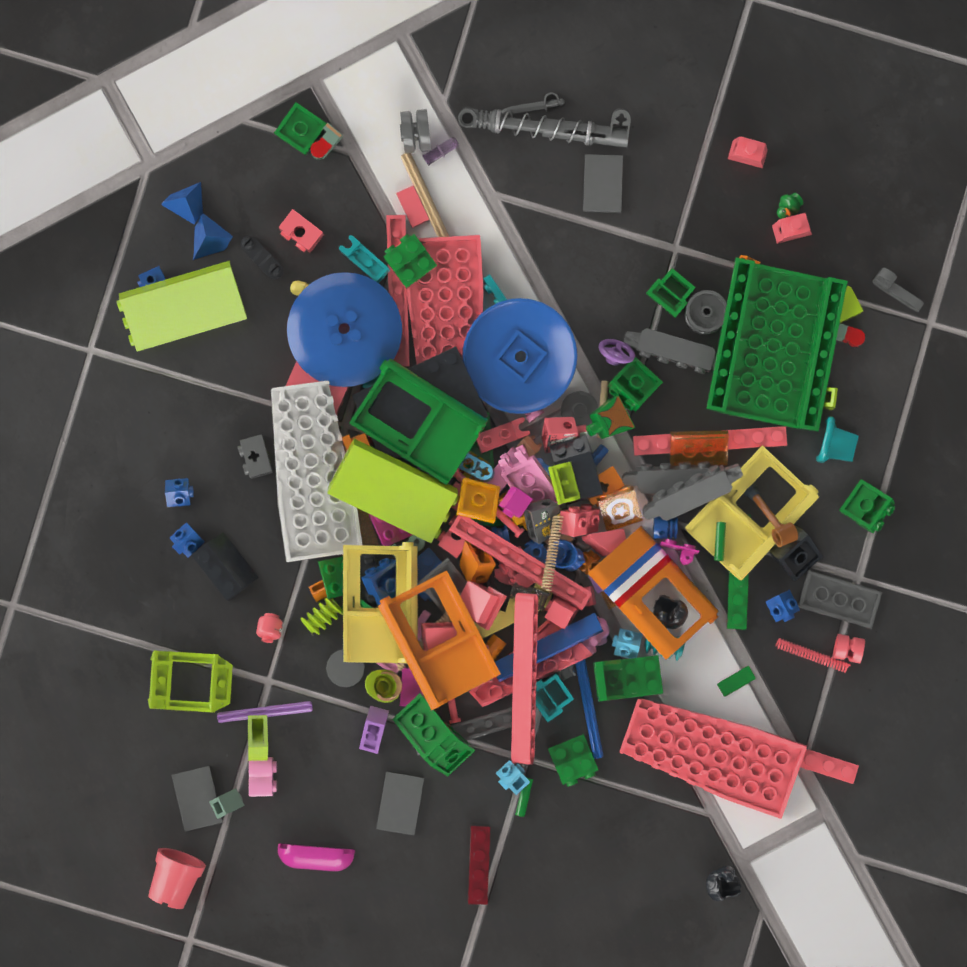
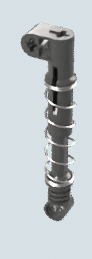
[458,107,631,148]

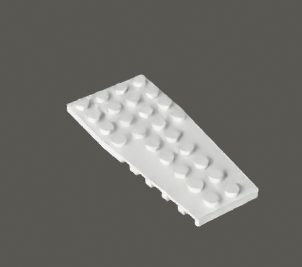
[271,381,362,562]

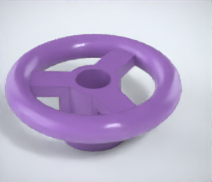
[599,339,635,366]

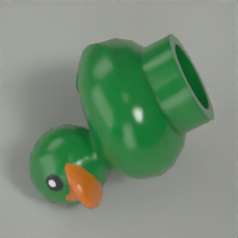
[777,192,804,219]

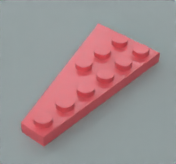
[469,619,592,707]

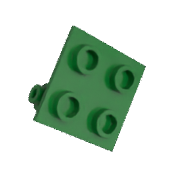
[318,556,361,599]

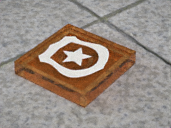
[597,486,643,531]

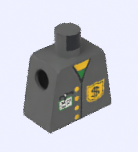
[524,499,568,544]

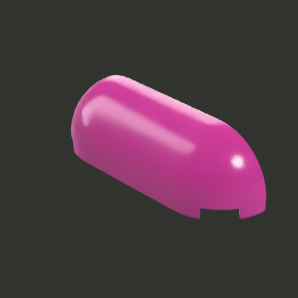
[278,844,355,871]

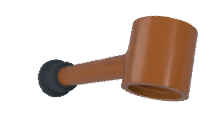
[744,485,798,547]

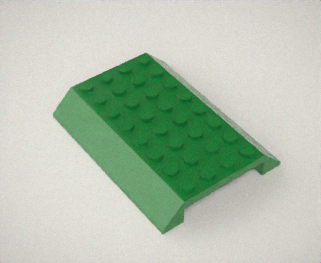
[706,257,848,432]

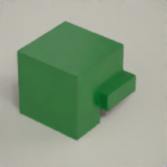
[646,268,696,318]

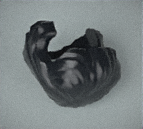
[653,595,688,629]
[706,865,742,902]

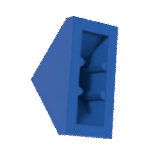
[162,182,203,224]
[193,213,233,260]

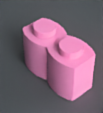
[249,757,277,796]

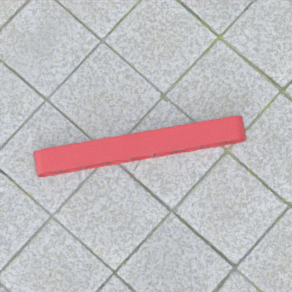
[511,593,538,764]

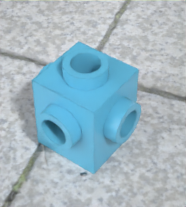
[612,628,642,659]
[496,760,530,795]

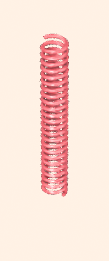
[776,638,851,673]

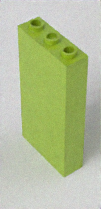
[117,261,247,352]
[327,439,459,543]

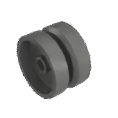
[400,109,431,154]
[685,290,727,335]

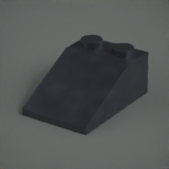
[549,435,603,505]

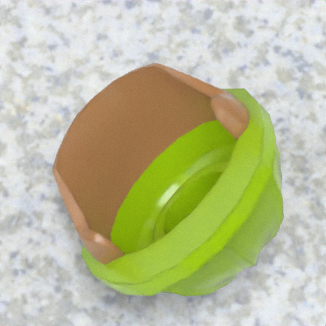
[365,669,402,703]

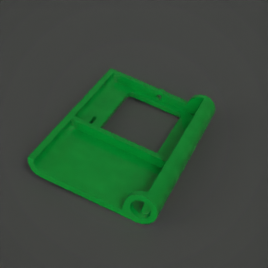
[349,358,488,485]

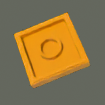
[457,478,500,524]

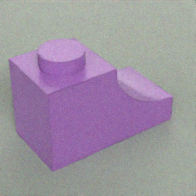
[359,706,389,754]

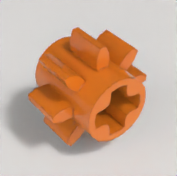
[578,550,601,575]

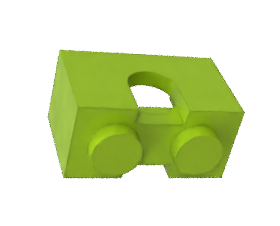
[248,715,268,761]

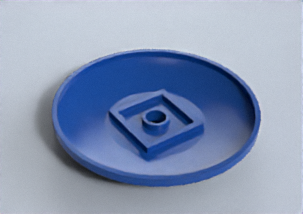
[287,272,402,387]
[462,298,578,414]

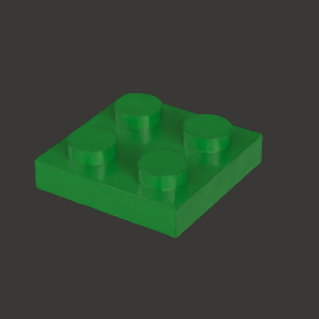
[274,102,327,156]

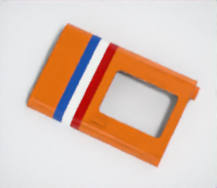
[588,526,719,660]

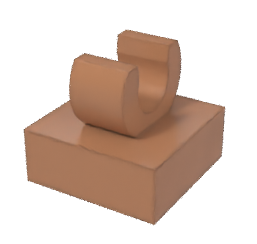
[516,435,542,457]

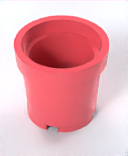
[148,848,206,909]

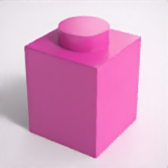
[499,486,532,518]

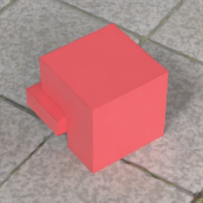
[460,581,507,630]

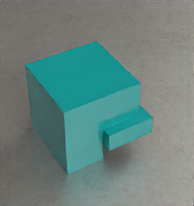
[536,674,574,722]

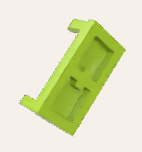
[548,461,581,505]

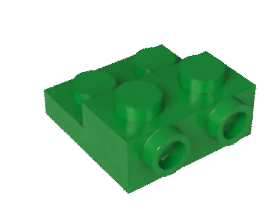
[383,234,437,289]
[607,357,663,412]
[839,479,895,534]
[548,734,598,787]

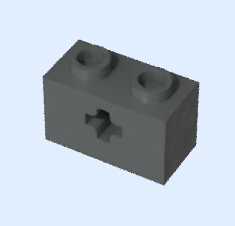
[238,434,273,479]

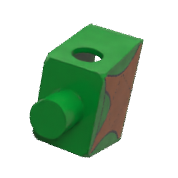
[586,395,635,439]

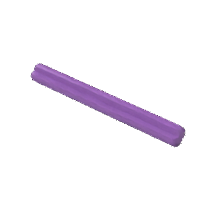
[217,701,313,723]

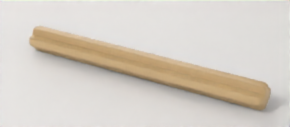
[401,153,449,237]

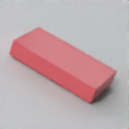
[396,185,429,228]

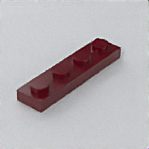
[468,826,490,905]

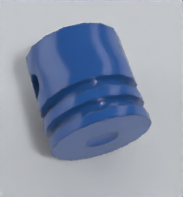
[653,516,678,539]

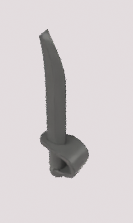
[501,92,565,116]

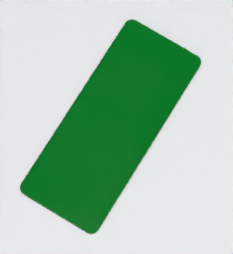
[717,666,756,697]

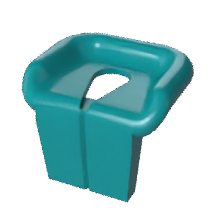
[816,417,859,463]

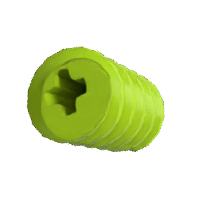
[301,598,343,636]

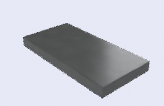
[798,570,882,629]

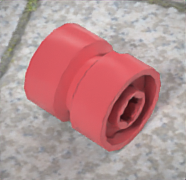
[833,634,865,663]

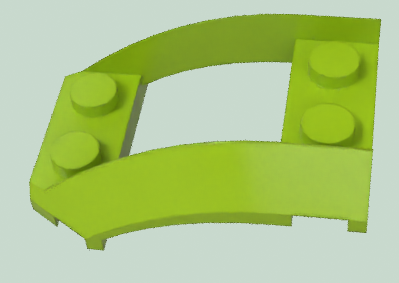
[148,650,233,713]

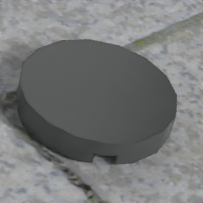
[561,391,598,426]
[326,649,365,687]

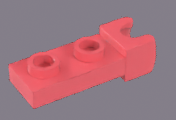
[476,417,530,454]

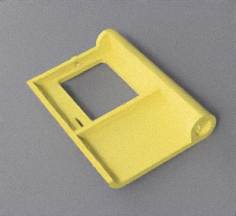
[685,445,819,580]
[343,542,418,663]

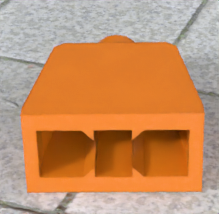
[460,540,496,583]

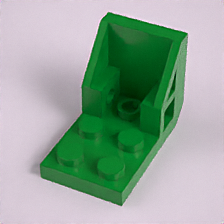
[593,655,663,702]
[392,693,476,777]

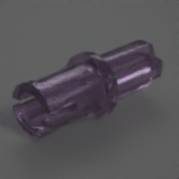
[422,137,459,166]

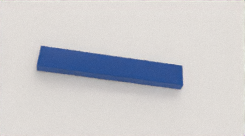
[495,613,603,682]

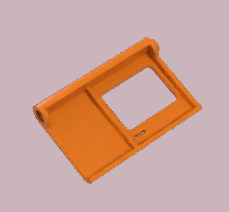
[378,570,501,710]

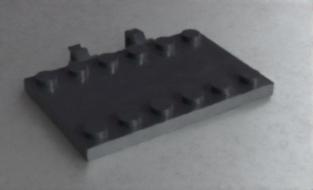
[352,347,489,459]

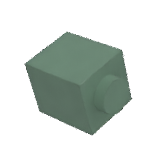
[209,788,245,819]

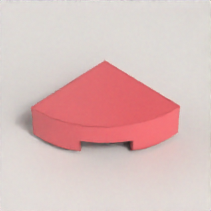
[494,568,511,585]

